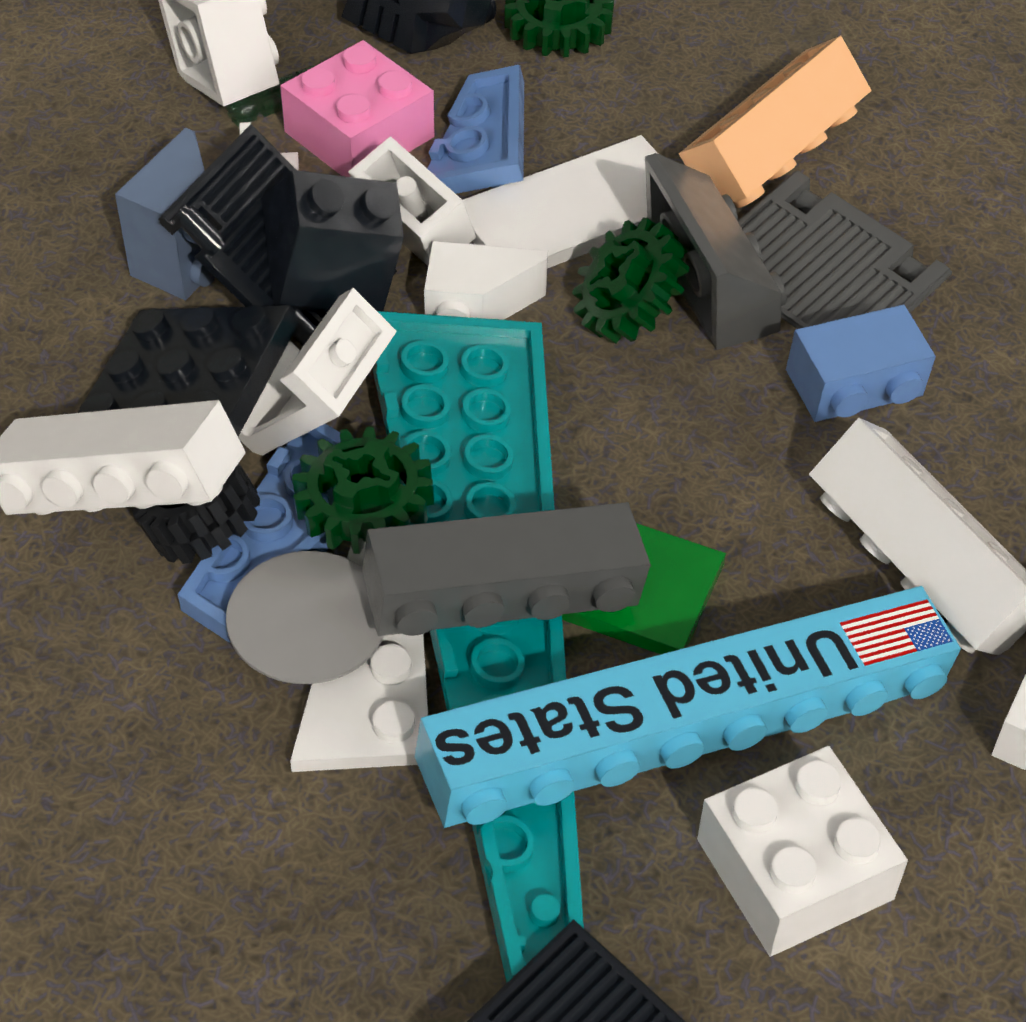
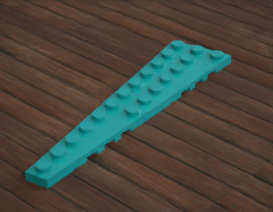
[372,311,584,983]

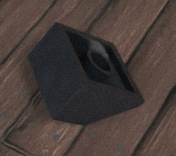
[261,170,404,313]

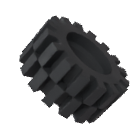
[132,463,260,564]

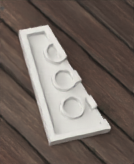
[290,542,428,772]

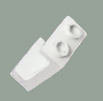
[238,288,397,456]

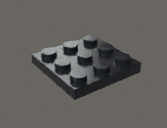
[78,305,299,437]

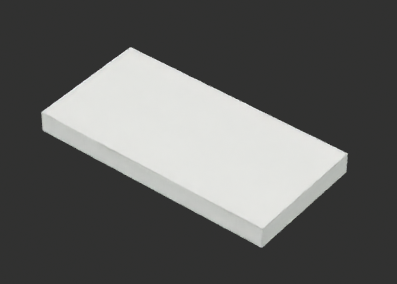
[463,135,658,268]

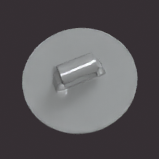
[226,551,384,684]

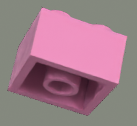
[280,40,434,177]

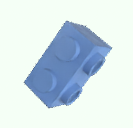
[786,305,936,422]

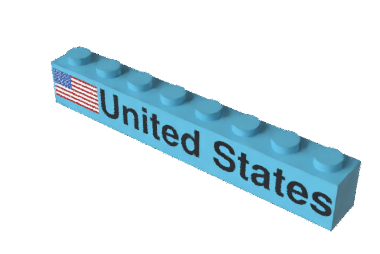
[414,586,961,828]

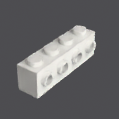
[0,400,246,515]
[809,418,1026,655]

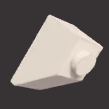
[424,241,548,320]

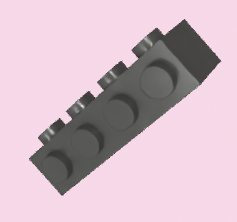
[362,502,651,636]

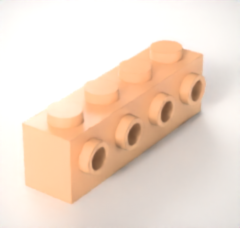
[679,36,872,208]

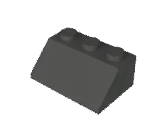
[645,153,787,350]

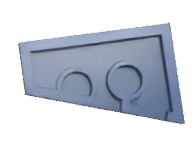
[427,65,524,194]

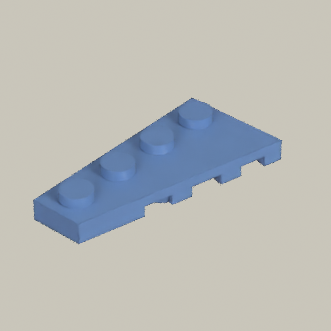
[178,424,340,643]

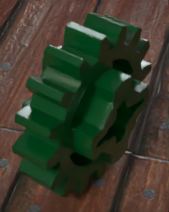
[504,0,614,57]
[572,217,689,344]
[292,427,434,554]

